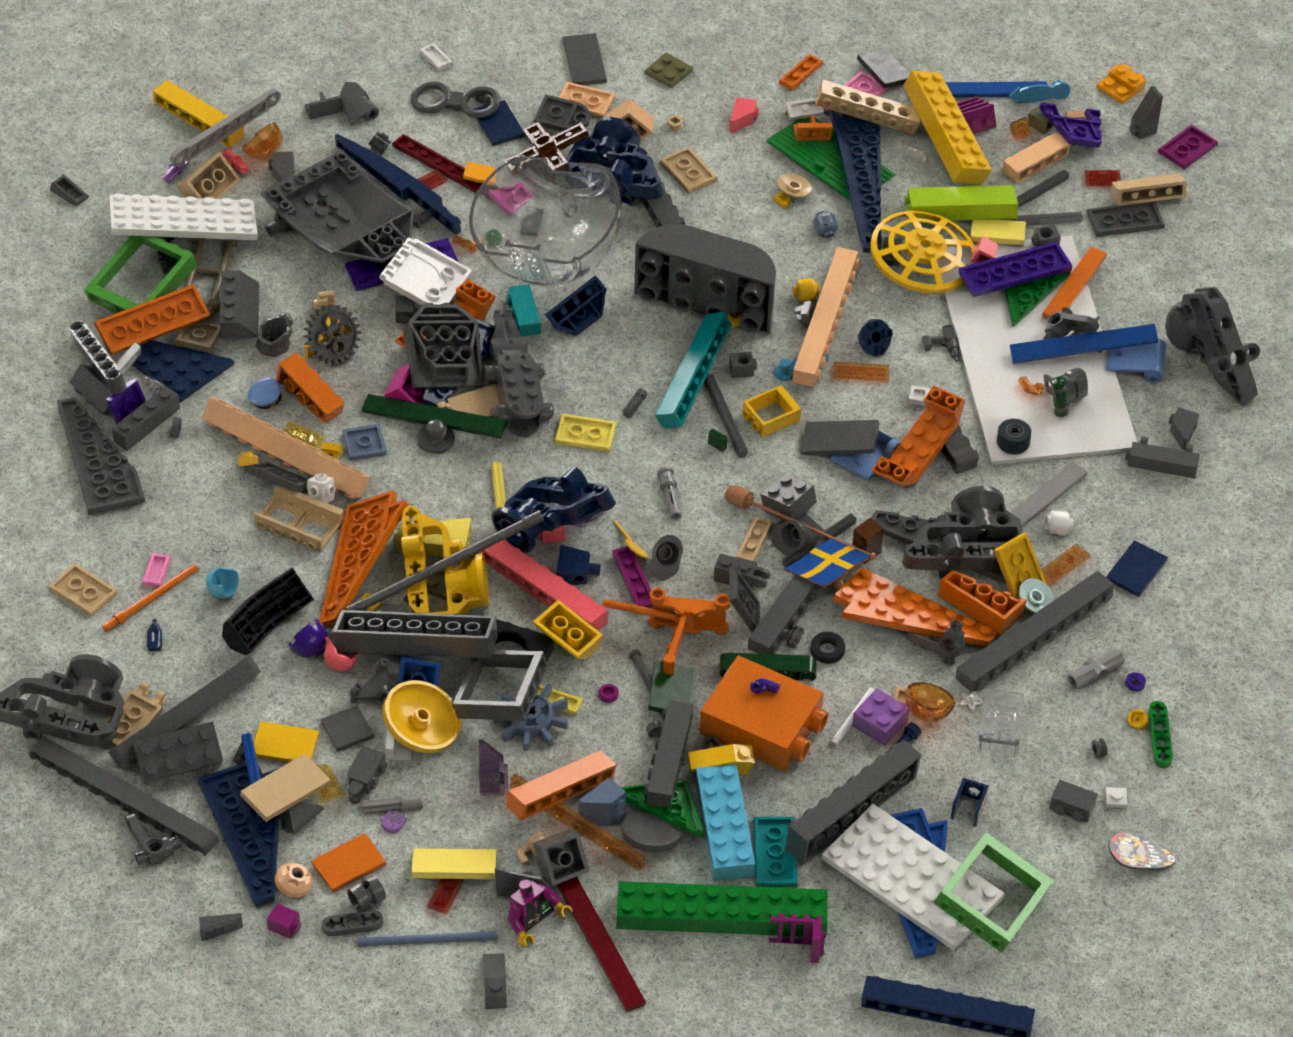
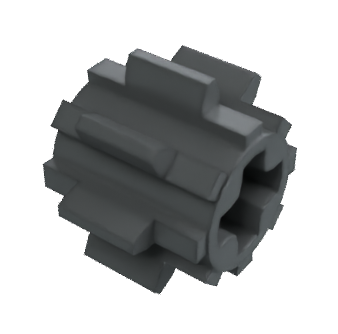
[368,131,391,154]

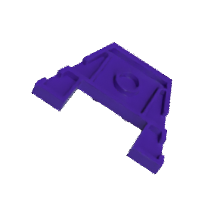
[1039,102,1102,148]

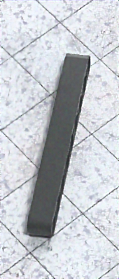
[108,656,261,769]

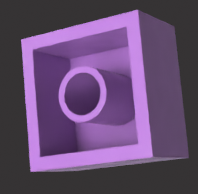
[852,688,910,746]

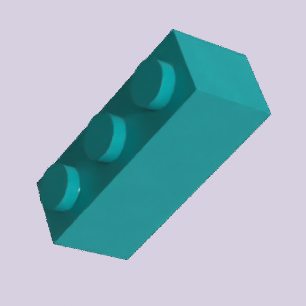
[506,284,541,337]

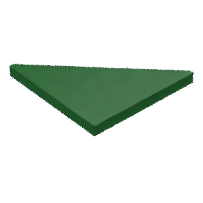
[1004,271,1071,327]
[621,780,704,837]

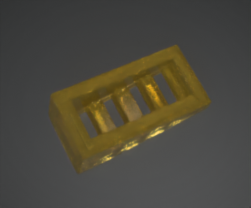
[283,421,325,450]

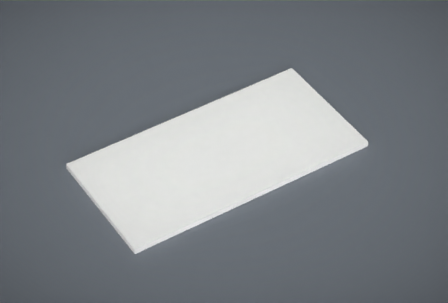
[938,235,1137,465]

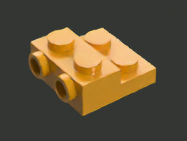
[1096,63,1146,104]

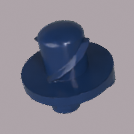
[858,319,893,356]

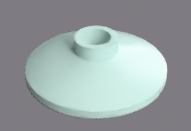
[1019,578,1054,613]

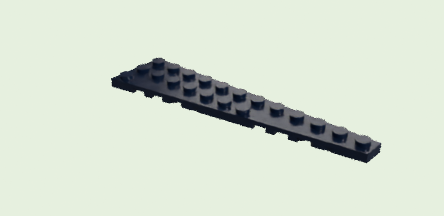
[829,109,882,253]

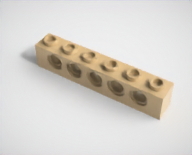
[816,80,920,135]

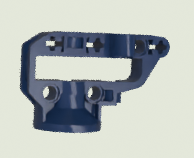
[565,116,665,206]
[492,467,616,553]

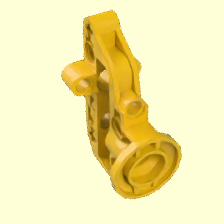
[401,506,490,615]

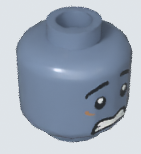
[813,210,838,238]

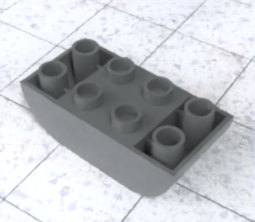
[634,224,776,334]

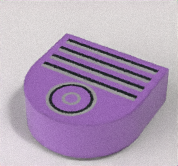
[382,810,407,833]

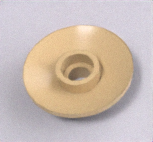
[777,173,812,198]

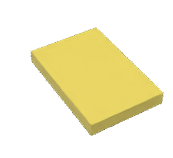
[970,219,1026,246]
[554,414,617,452]

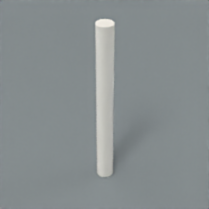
[830,687,875,746]

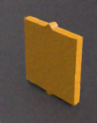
[463,161,495,185]

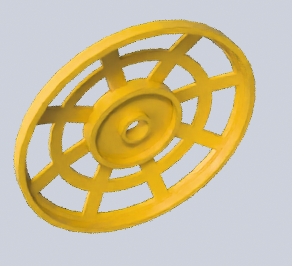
[870,211,975,294]

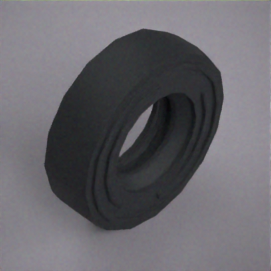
[810,632,846,664]

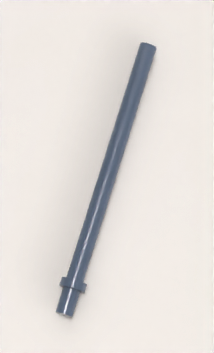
[358,930,497,946]

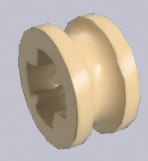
[667,115,683,131]

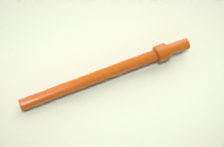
[102,564,198,632]

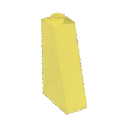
[393,518,471,556]

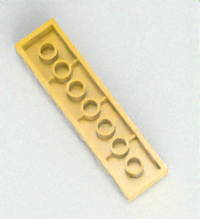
[903,70,992,185]

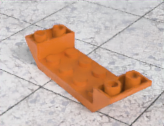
[395,279,495,359]
[871,385,965,486]

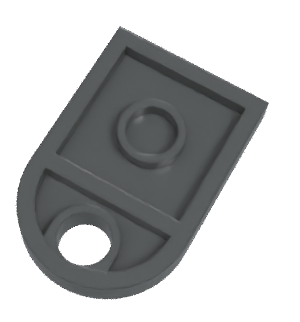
[534,94,590,132]

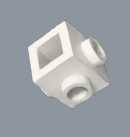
[307,474,335,503]

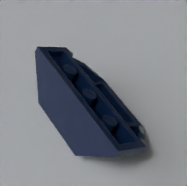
[545,275,607,335]

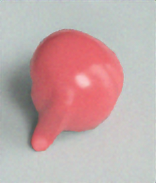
[324,637,363,672]

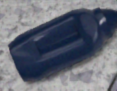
[147,619,162,651]

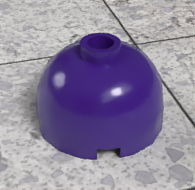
[288,619,328,657]

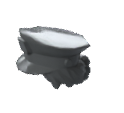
[255,313,293,357]

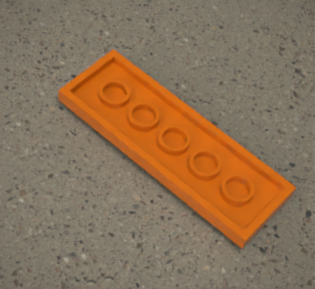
[94,284,210,356]

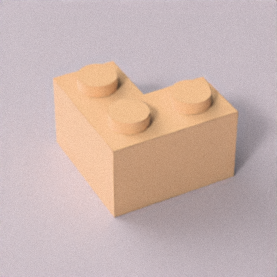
[605,99,654,139]

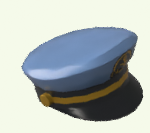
[248,378,282,409]

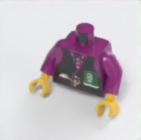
[507,880,573,947]

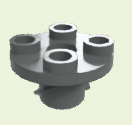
[417,419,455,454]

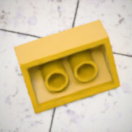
[533,600,603,660]

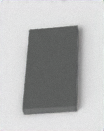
[562,33,607,85]
[1086,201,1165,237]
[800,420,880,455]

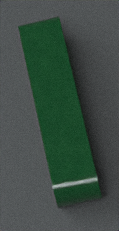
[719,653,817,681]

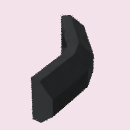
[222,567,314,655]

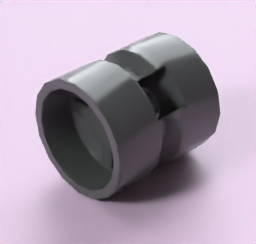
[347,875,386,912]

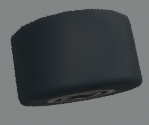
[997,418,1032,455]

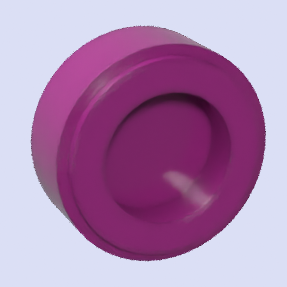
[599,684,619,703]

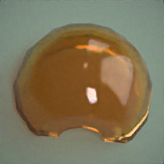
[242,122,283,159]
[905,682,956,722]

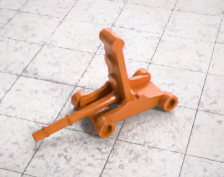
[602,588,730,675]

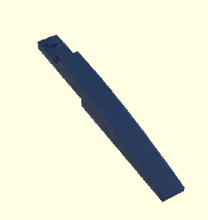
[334,134,461,235]

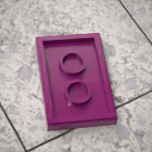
[1158,124,1218,170]

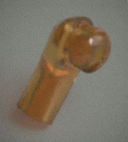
[453,235,480,252]
[1018,376,1044,396]

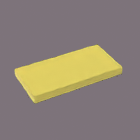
[412,848,497,879]

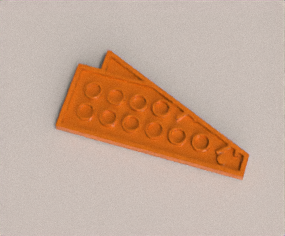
[319,490,409,628]
[833,567,998,647]

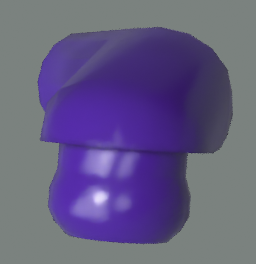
[750,678,780,694]

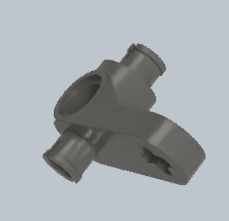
[1043,307,1100,340]
[906,619,966,665]
[125,813,181,866]

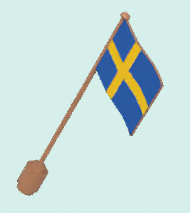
[725,485,876,588]

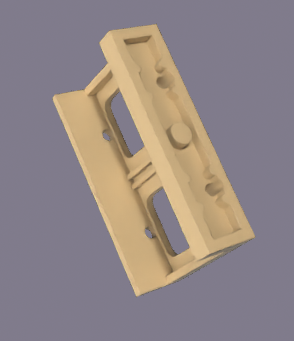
[254,484,344,552]

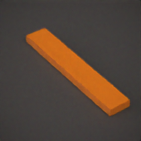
[1042,246,1107,319]

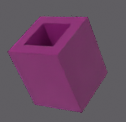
[267,903,301,939]

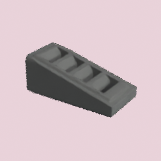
[50,174,89,207]
[199,913,243,941]

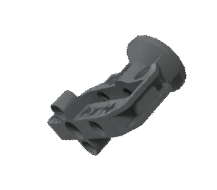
[1165,287,1260,404]
[902,486,1023,579]
[0,654,124,746]

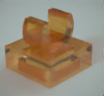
[1009,117,1031,140]

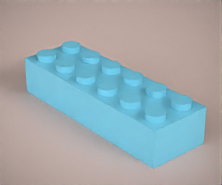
[695,764,755,881]

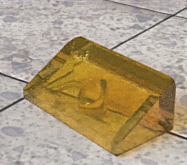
[317,765,345,803]

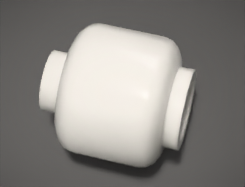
[1044,510,1074,536]

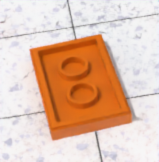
[311,833,386,893]

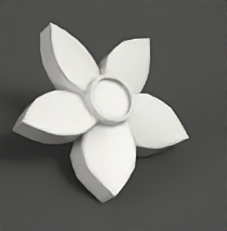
[960,691,983,711]

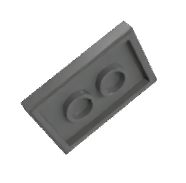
[247,462,309,492]
[729,568,760,633]

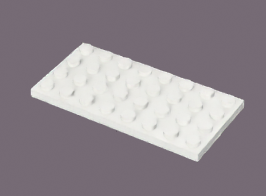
[109,193,258,240]
[821,804,1005,951]

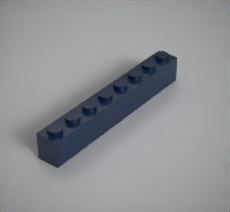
[861,975,1035,1037]

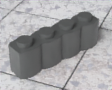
[941,425,979,474]

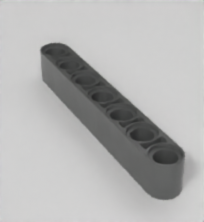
[69,321,127,394]

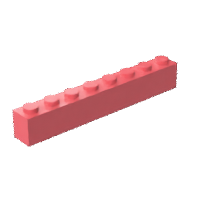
[479,539,608,631]

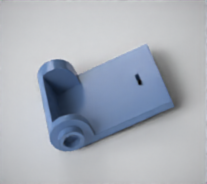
[1107,339,1166,383]
[831,430,900,481]

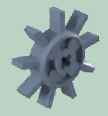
[494,682,569,751]

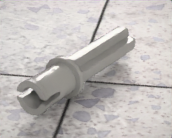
[361,794,423,814]

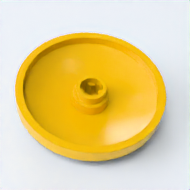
[383,680,461,753]

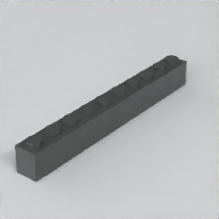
[955,570,1114,692]

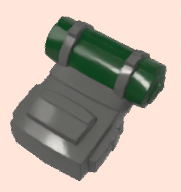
[1044,368,1088,417]

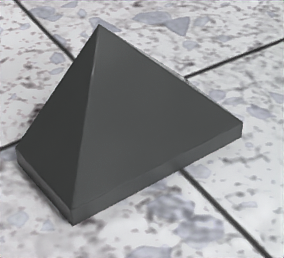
[282,802,324,834]

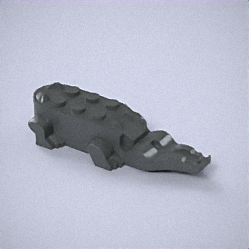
[482,310,554,437]

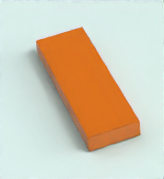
[778,54,823,91]

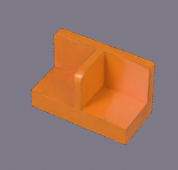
[793,115,833,141]

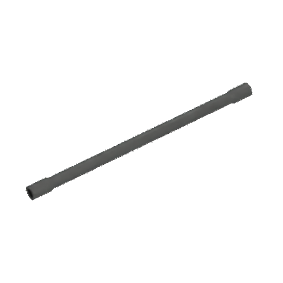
[346,510,544,611]

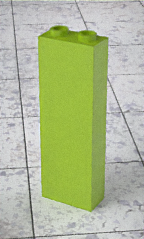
[904,185,1018,221]

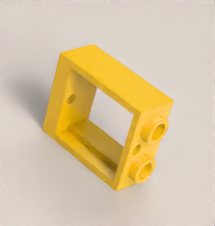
[742,385,801,437]

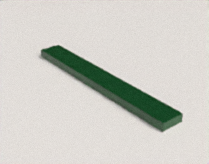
[362,394,507,439]

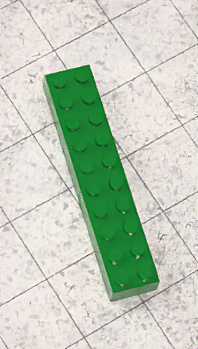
[616,881,828,937]

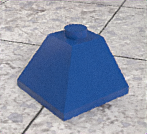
[398,655,441,687]

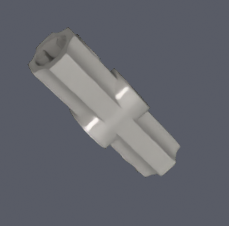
[1067,648,1125,689]

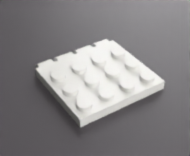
[379,238,472,305]

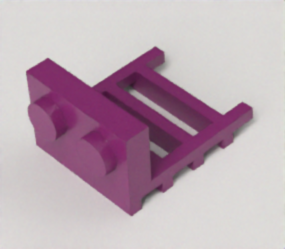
[957,96,997,134]
[769,913,825,963]

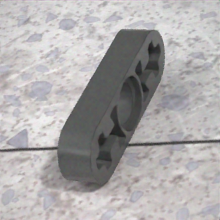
[322,910,383,936]

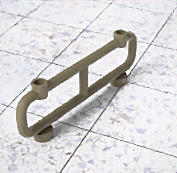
[184,238,239,321]

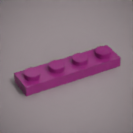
[612,546,653,608]

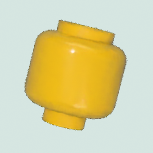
[792,278,819,302]

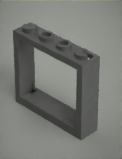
[452,650,547,721]

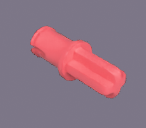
[222,148,249,174]

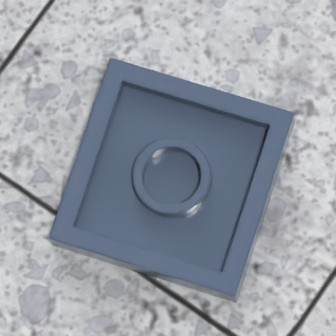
[343,423,387,461]

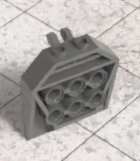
[403,302,484,389]

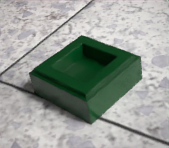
[708,429,727,452]

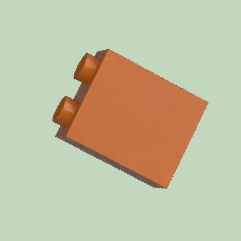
[699,655,829,772]

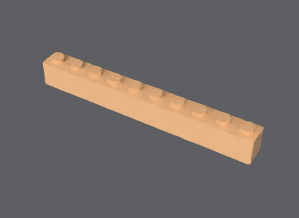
[792,247,860,387]
[202,397,371,499]

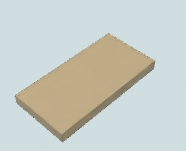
[240,754,331,822]

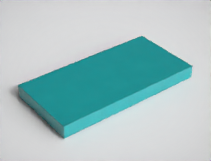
[753,817,798,887]

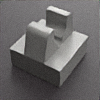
[794,301,814,327]

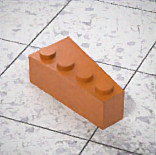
[276,352,344,423]
[938,570,1027,636]

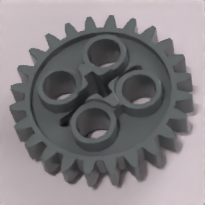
[303,304,362,364]

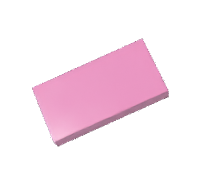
[142,553,171,588]

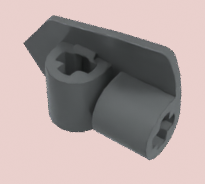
[340,82,379,126]
[495,867,555,896]

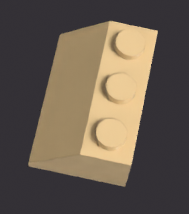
[176,151,241,199]

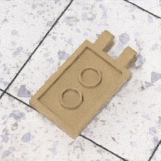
[437,383,500,417]
[104,682,167,747]

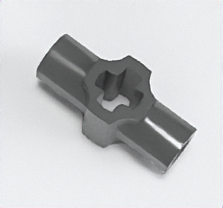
[265,213,290,236]

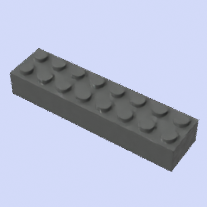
[332,610,498,659]
[785,740,922,865]

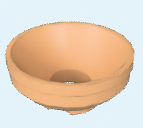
[274,862,313,898]

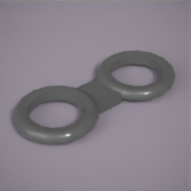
[411,81,501,118]

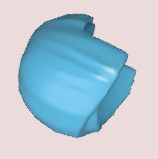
[206,567,239,600]

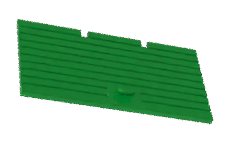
[766,117,896,201]

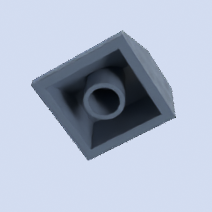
[579,778,626,826]

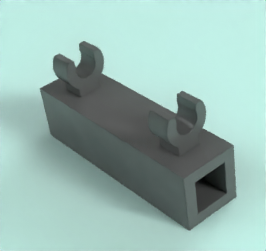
[1125,436,1200,479]

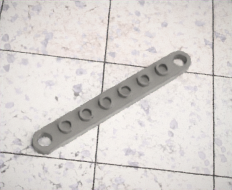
[170,89,281,167]

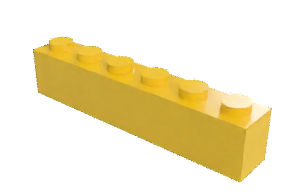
[153,80,244,148]

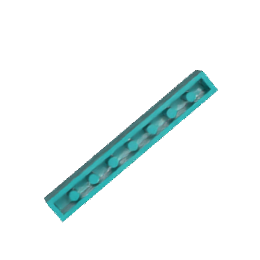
[655,312,732,428]

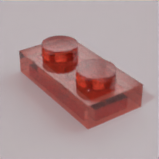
[1084,170,1121,186]
[428,879,464,915]

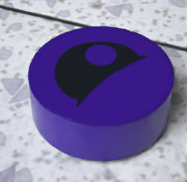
[1125,672,1146,692]

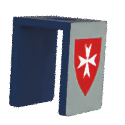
[951,778,989,827]

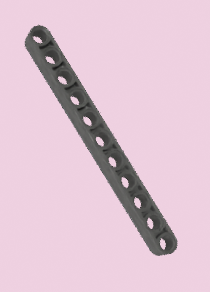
[29,737,219,856]

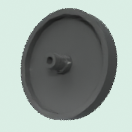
[622,810,682,853]

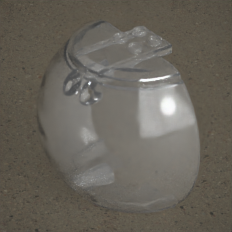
[469,156,622,287]

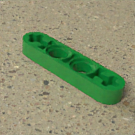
[1148,701,1173,768]

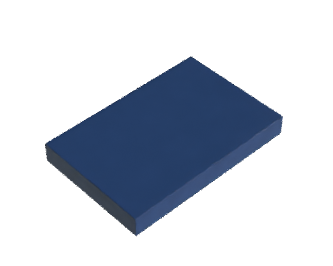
[473,100,525,146]
[1106,540,1168,597]

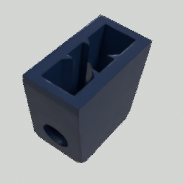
[556,545,601,585]

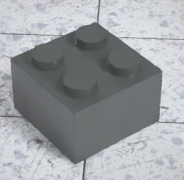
[760,473,817,521]
[532,829,590,886]

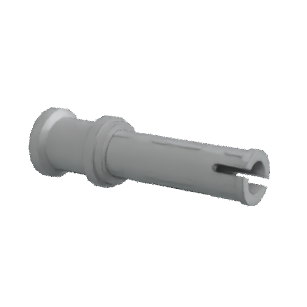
[657,466,682,519]

